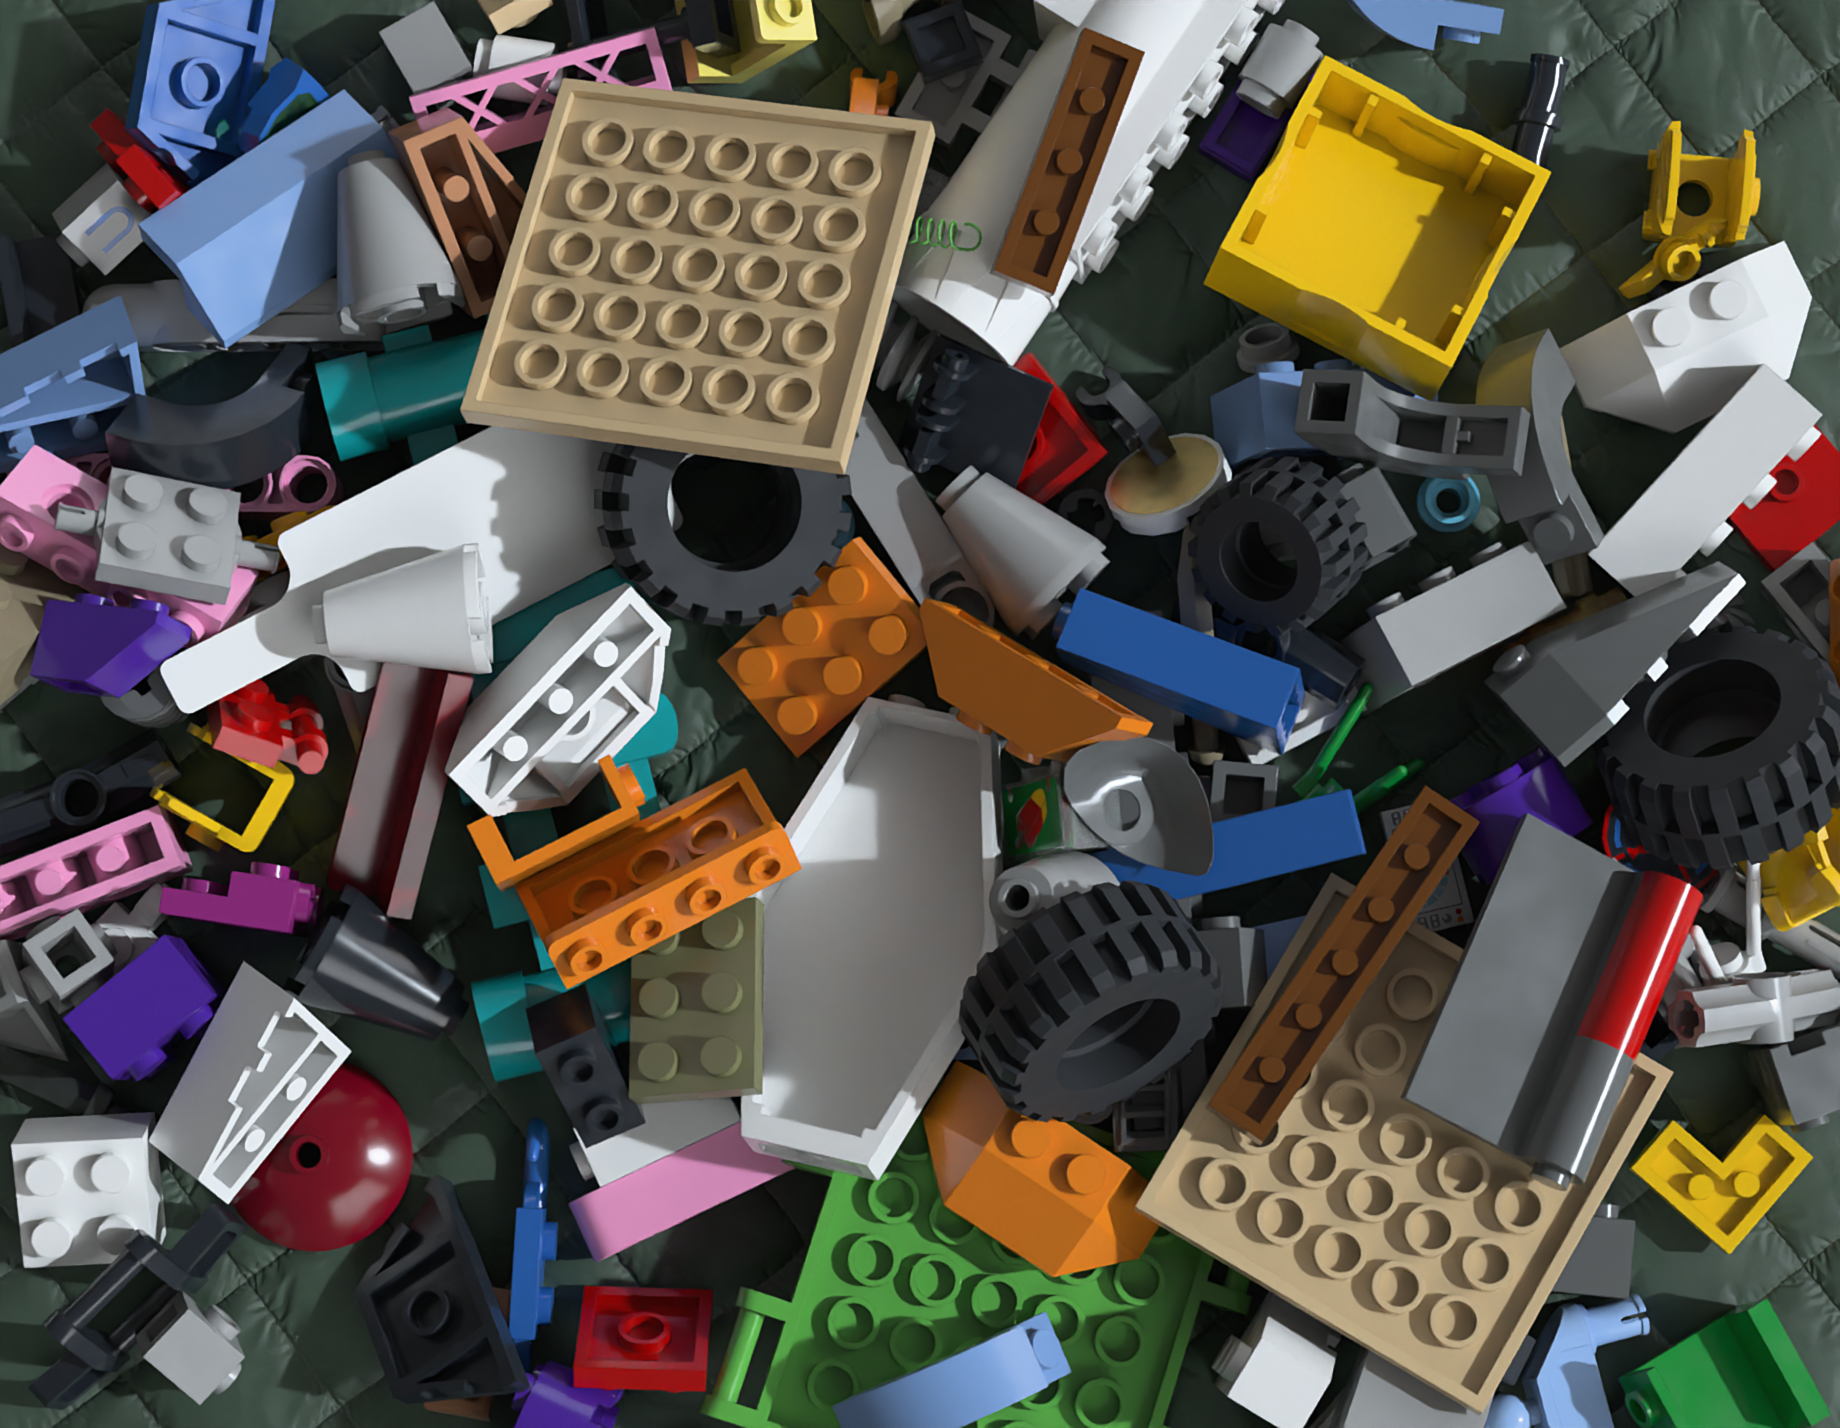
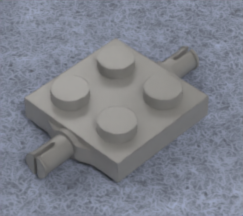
[54,467,280,605]

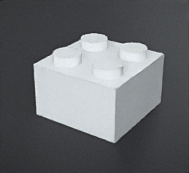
[11,1112,166,1268]

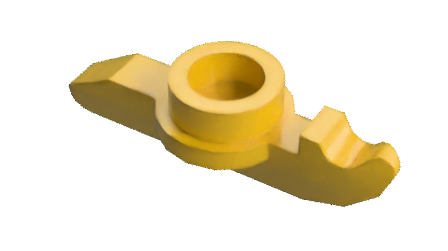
[1618,218,1728,299]

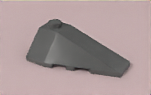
[1484,561,1746,767]

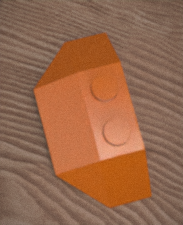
[919,598,1153,765]
[920,1060,1160,1277]

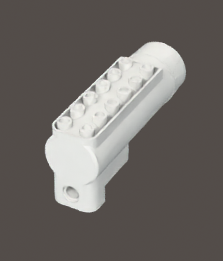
[892,0,1285,366]

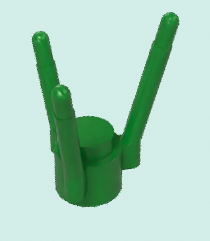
[1292,682,1425,815]

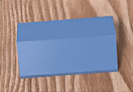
[138,89,400,349]

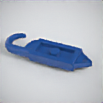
[509,1117,558,1374]

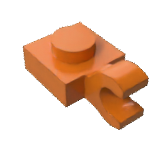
[849,68,898,116]

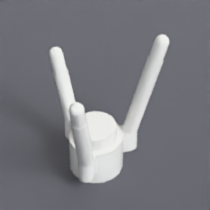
[1689,860,1766,987]

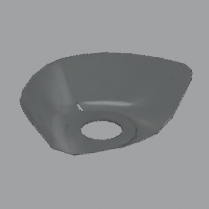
[1063,737,1214,876]

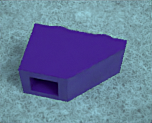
[30,593,192,698]

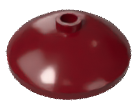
[231,1062,413,1252]

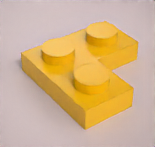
[1628,1114,1813,1255]

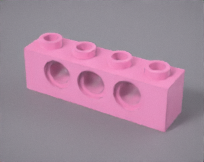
[0,444,259,649]
[0,805,194,941]

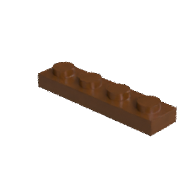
[990,27,1145,297]

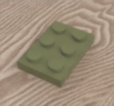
[629,897,764,1104]

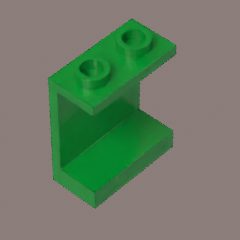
[1618,1298,1831,1428]

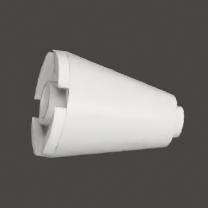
[312,543,494,674]

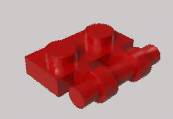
[206,679,329,774]

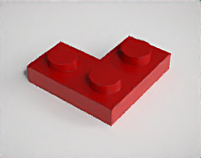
[90,108,189,213]

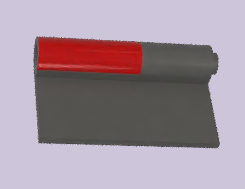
[1400,813,1703,1191]

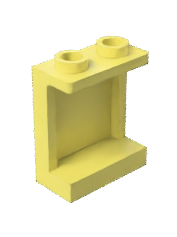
[675,0,817,83]

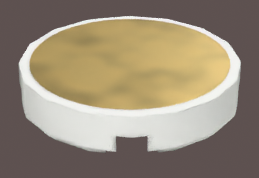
[1104,433,1232,536]

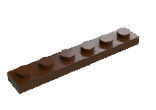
[1206,785,1480,1146]

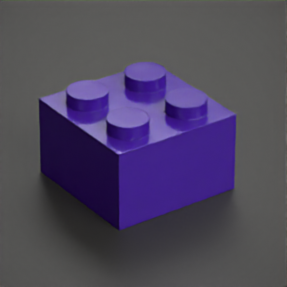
[62,934,228,1082]

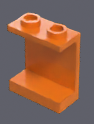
[467,754,646,893]

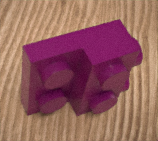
[159,862,324,938]

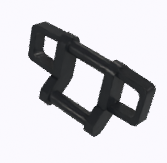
[28,1203,247,1410]

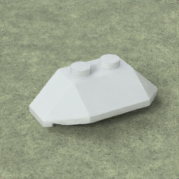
[1560,241,1812,434]
[444,583,671,817]

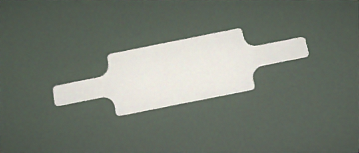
[160,426,694,713]

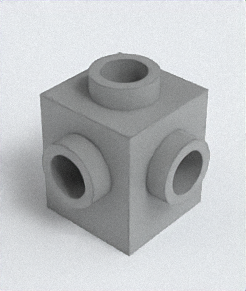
[18,908,117,1014]

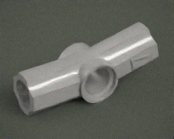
[1668,969,1840,1048]

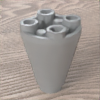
[935,465,1110,641]

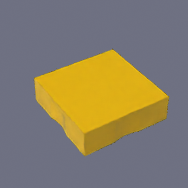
[1203,55,1551,401]

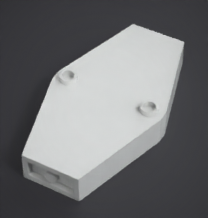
[741,694,1003,1181]

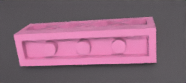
[409,26,673,153]

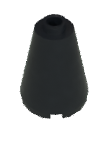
[283,883,469,1041]

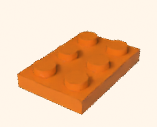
[717,537,927,759]

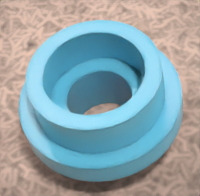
[1416,477,1480,534]

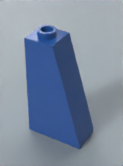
[1052,588,1305,755]

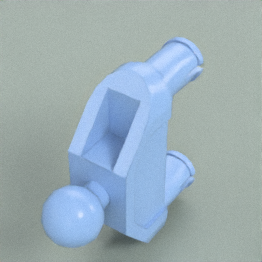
[1484,1294,1650,1428]

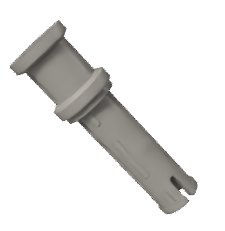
[1699,863,1840,980]

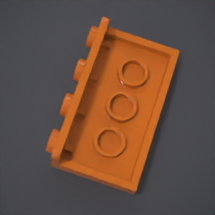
[514,768,802,990]

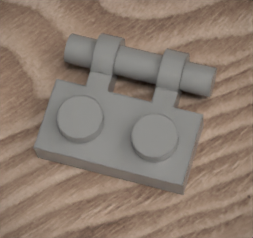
[895,11,1037,152]

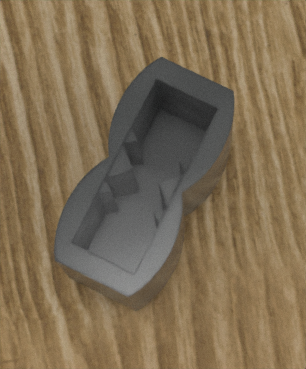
[1330,463,1417,572]

